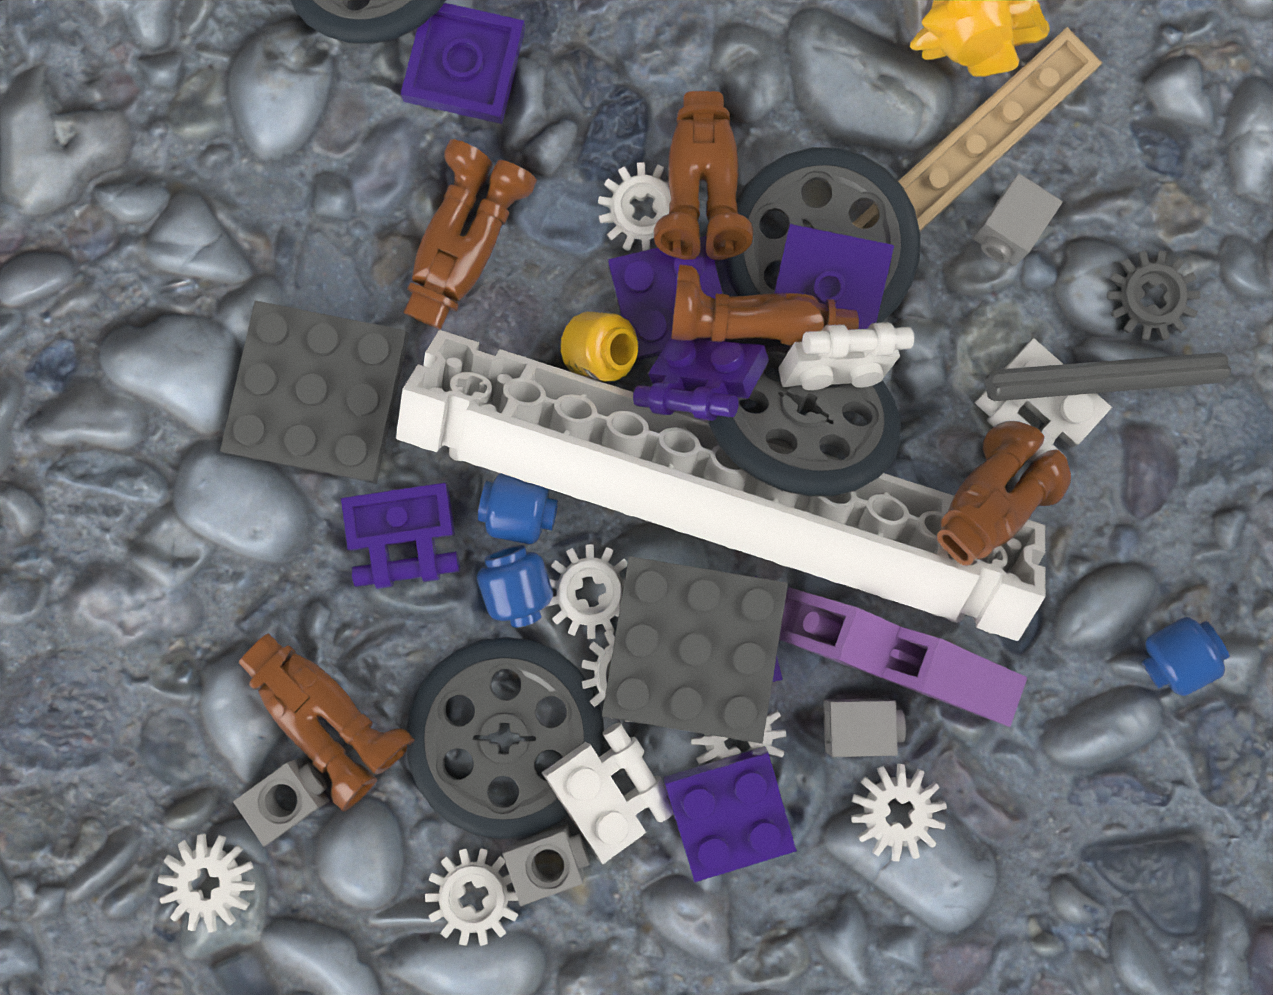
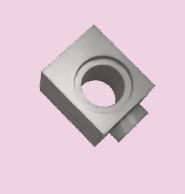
[972,173,1063,266]
[823,698,906,757]
[233,758,330,846]
[503,824,590,906]

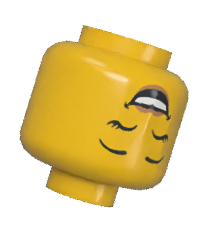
[561,312,638,382]

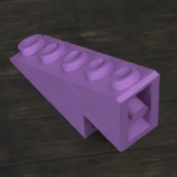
[779,588,1027,727]

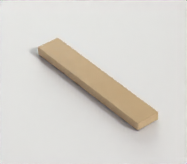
[852,27,1102,232]

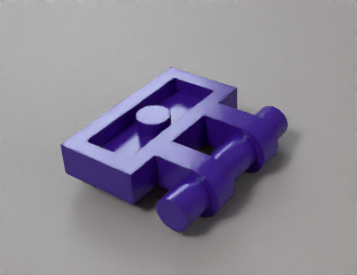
[633,337,769,421]
[341,483,460,589]

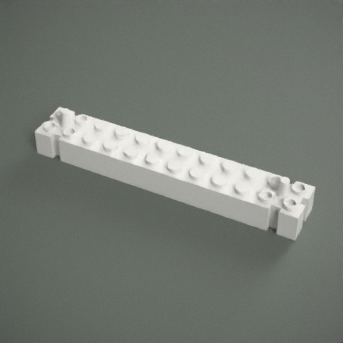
[396,330,1045,641]

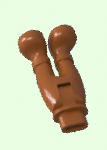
[654,91,753,260]
[403,139,537,330]
[671,265,859,346]
[937,421,1071,566]
[239,633,415,812]

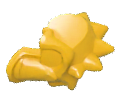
[910,0,1050,77]

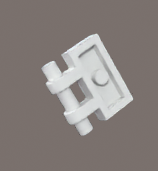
[778,323,914,390]
[975,338,1112,462]
[542,722,674,864]

